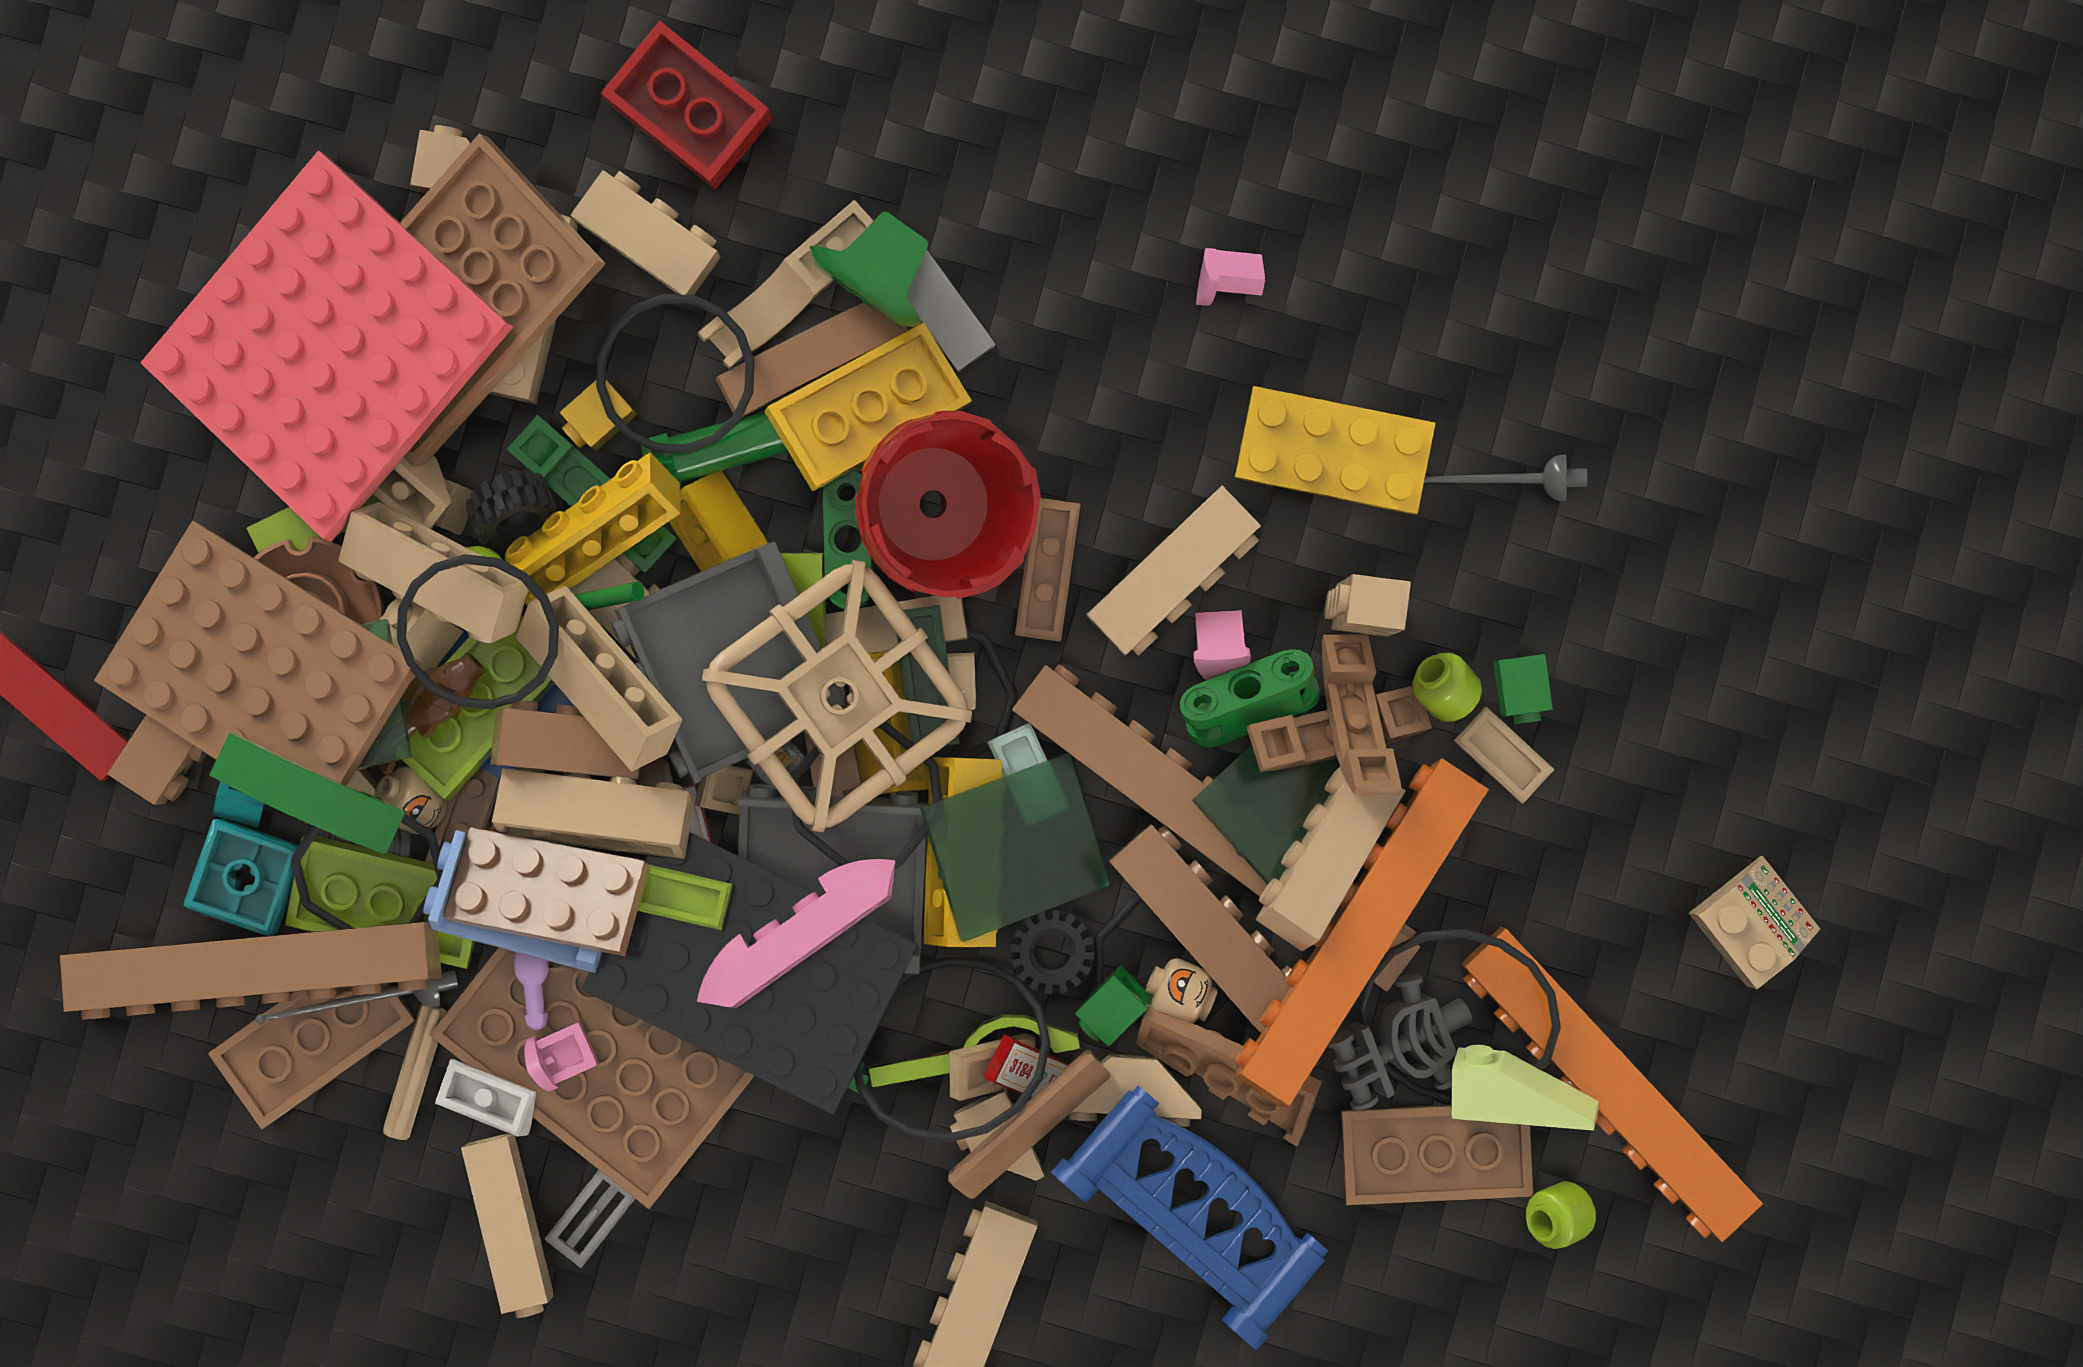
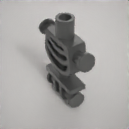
[1327,973,1472,1111]

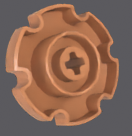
[254,537,384,631]

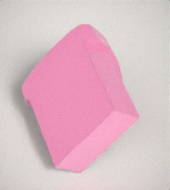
[1196,248,1265,306]
[1193,610,1251,681]
[524,1021,600,1092]

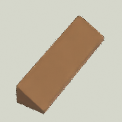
[948,1050,1111,1199]

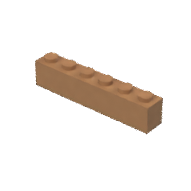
[1109,824,1292,1033]

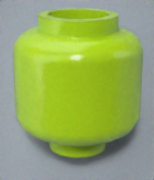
[1412,653,1482,722]
[1526,1181,1596,1249]

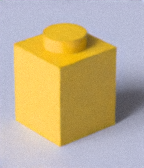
[560,380,638,451]

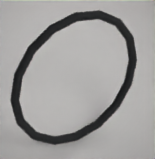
[596,294,755,454]
[397,554,559,709]

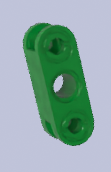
[823,470,874,610]
[1180,649,1321,748]

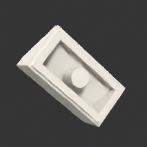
[435,1059,536,1137]

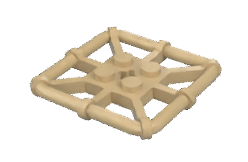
[702,560,972,832]

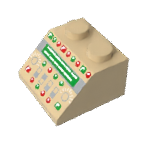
[1689,856,1820,989]

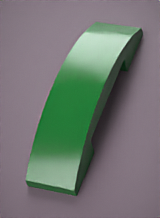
[507,415,677,574]
[209,732,406,855]

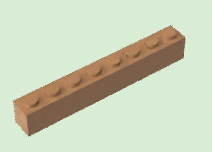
[60,922,442,1020]

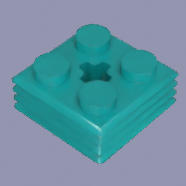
[184,819,299,936]

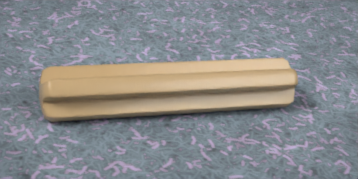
[383,1004,446,1140]

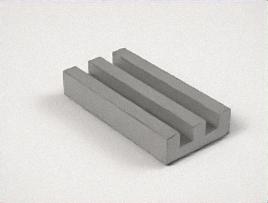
[545,1170,635,1268]

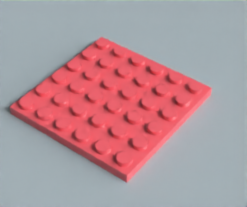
[141,150,513,542]

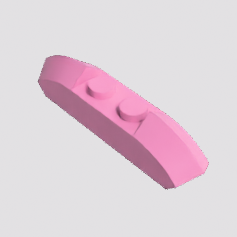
[697,859,895,1008]

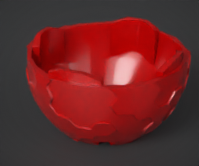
[855,410,1041,599]

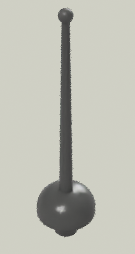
[1424,455,1587,501]
[256,970,458,1024]

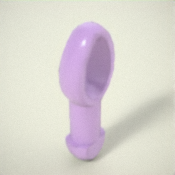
[513,952,549,1031]

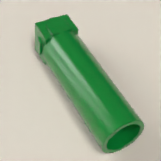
[641,411,788,487]

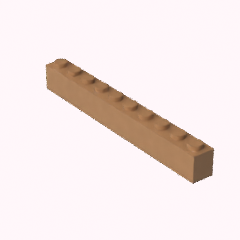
[1012,664,1420,992]

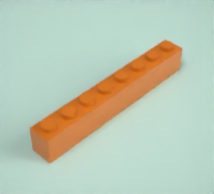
[1234,758,1489,1108]
[1460,926,1763,1242]

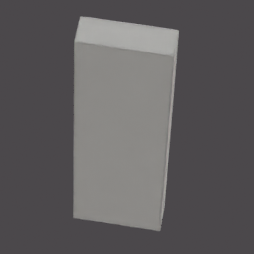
[907,250,996,373]

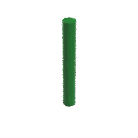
[526,582,644,611]

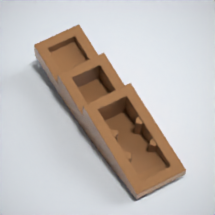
[715,303,908,417]

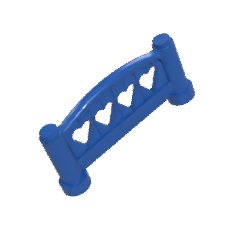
[1051,1085,1328,1350]

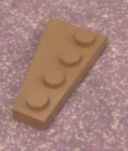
[1136,1004,1322,1146]

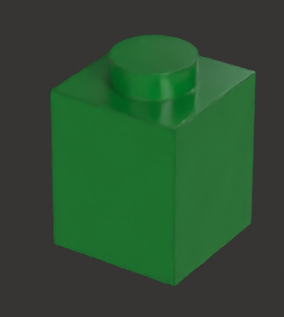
[1493,654,1553,724]
[1075,965,1152,1047]

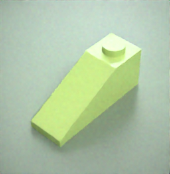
[1452,1045,1599,1131]

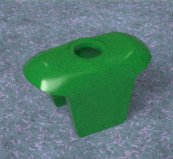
[809,212,928,327]

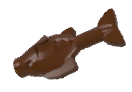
[368,652,486,775]

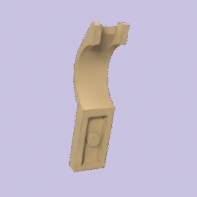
[698,200,873,369]

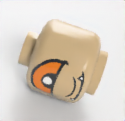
[375,766,447,834]
[1145,958,1218,1024]

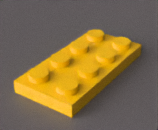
[764,322,972,491]
[1235,386,1436,515]

